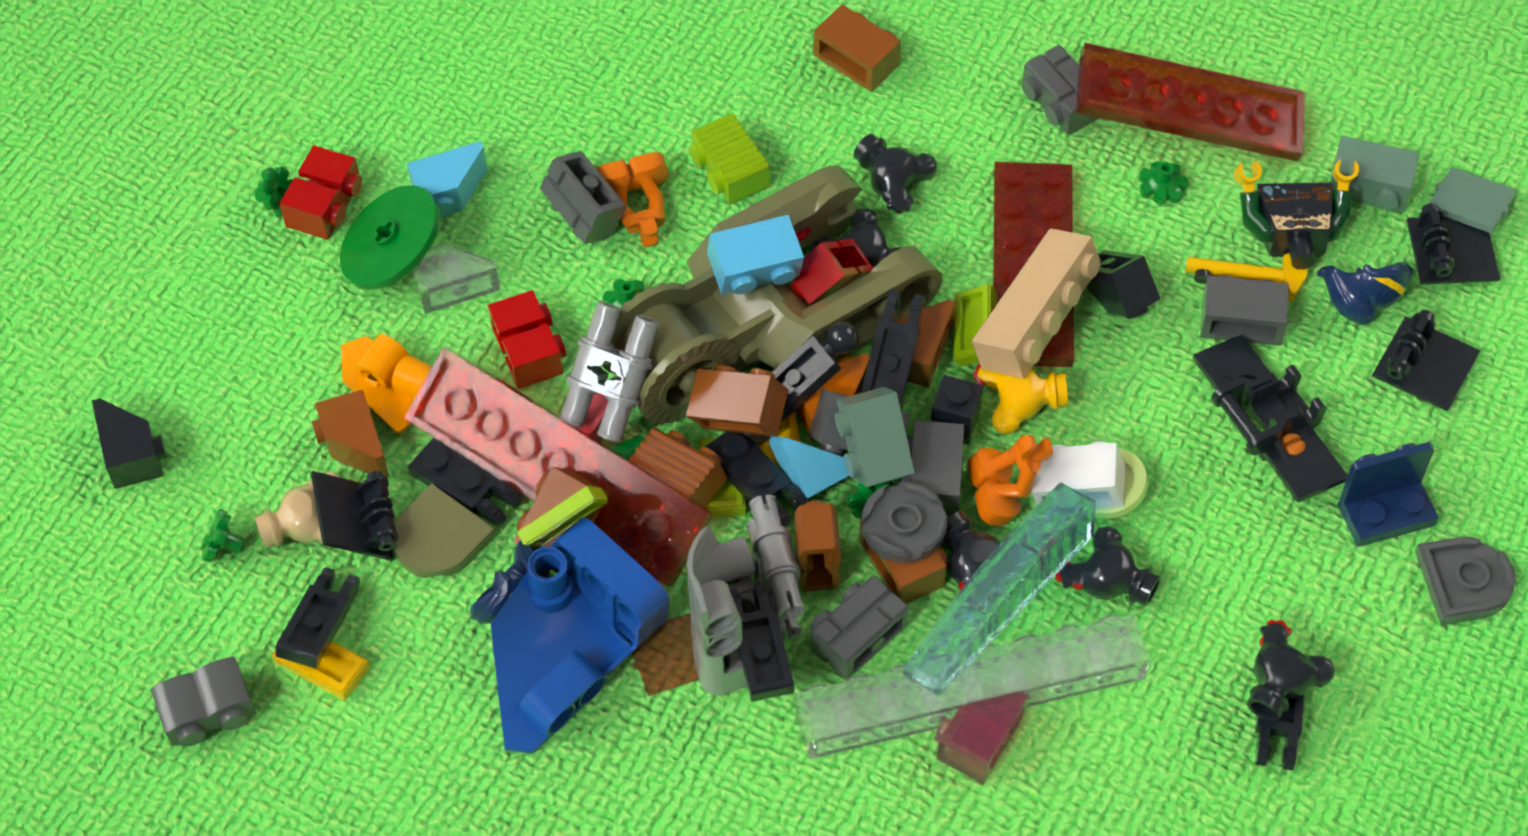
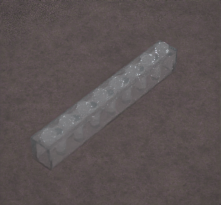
[795,614,1150,759]

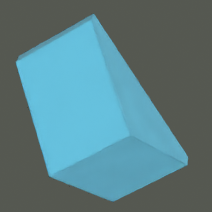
[769,436,849,498]

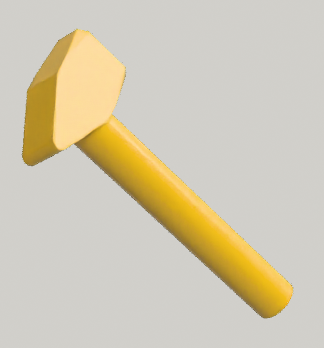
[1185,253,1308,302]

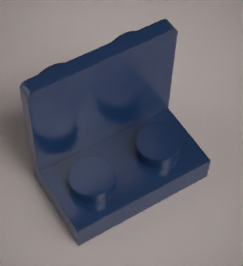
[1337,442,1439,547]

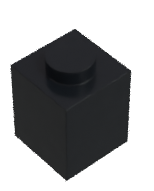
[931,375,984,445]

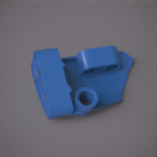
[491,517,670,754]

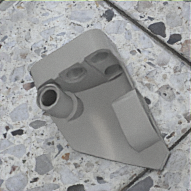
[687,526,758,695]

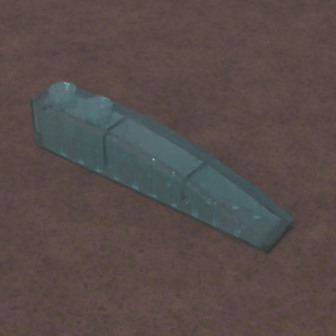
[903,482,1096,696]

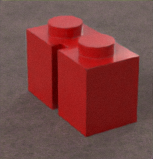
[279,145,362,240]
[791,239,873,305]
[487,290,567,390]

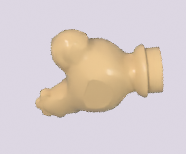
[254,472,341,549]

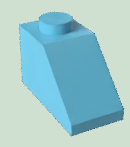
[407,141,487,218]

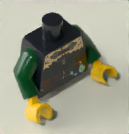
[1233,159,1359,270]

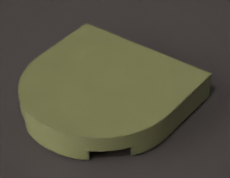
[394,483,495,578]

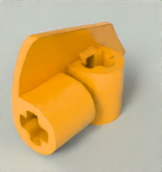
[341,334,443,434]

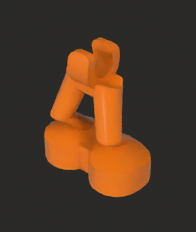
[596,152,669,247]
[967,435,1053,526]

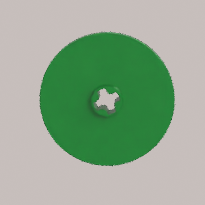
[340,185,440,290]

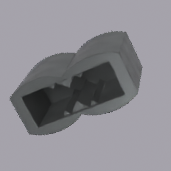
[151,657,256,746]

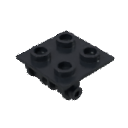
[1406,203,1500,285]
[1372,310,1480,411]
[311,471,399,561]

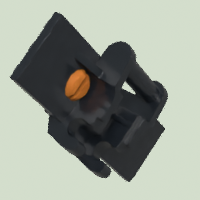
[1193,335,1348,503]

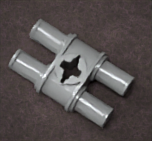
[559,301,660,442]
[746,495,805,640]

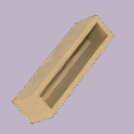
[972,228,1101,379]

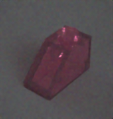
[934,691,1028,784]

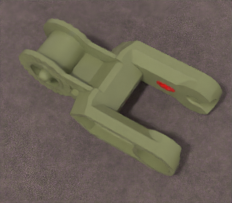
[603,165,942,425]

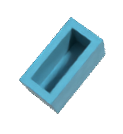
[707,215,804,295]

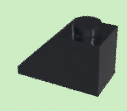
[1086,250,1161,319]
[92,398,168,489]

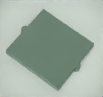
[1429,167,1517,234]

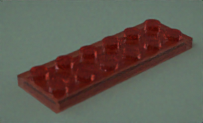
[1075,43,1305,162]
[992,162,1074,368]

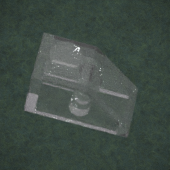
[410,243,501,314]

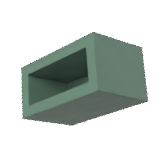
[1329,136,1419,212]
[835,387,915,487]

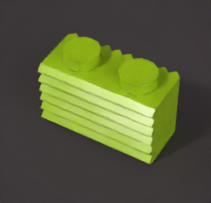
[689,113,770,204]

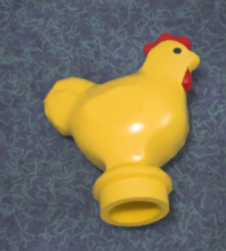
[972,364,1069,435]

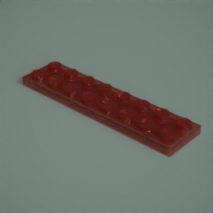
[404,347,714,587]

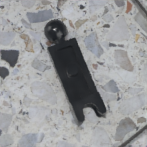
[744,322,859,445]

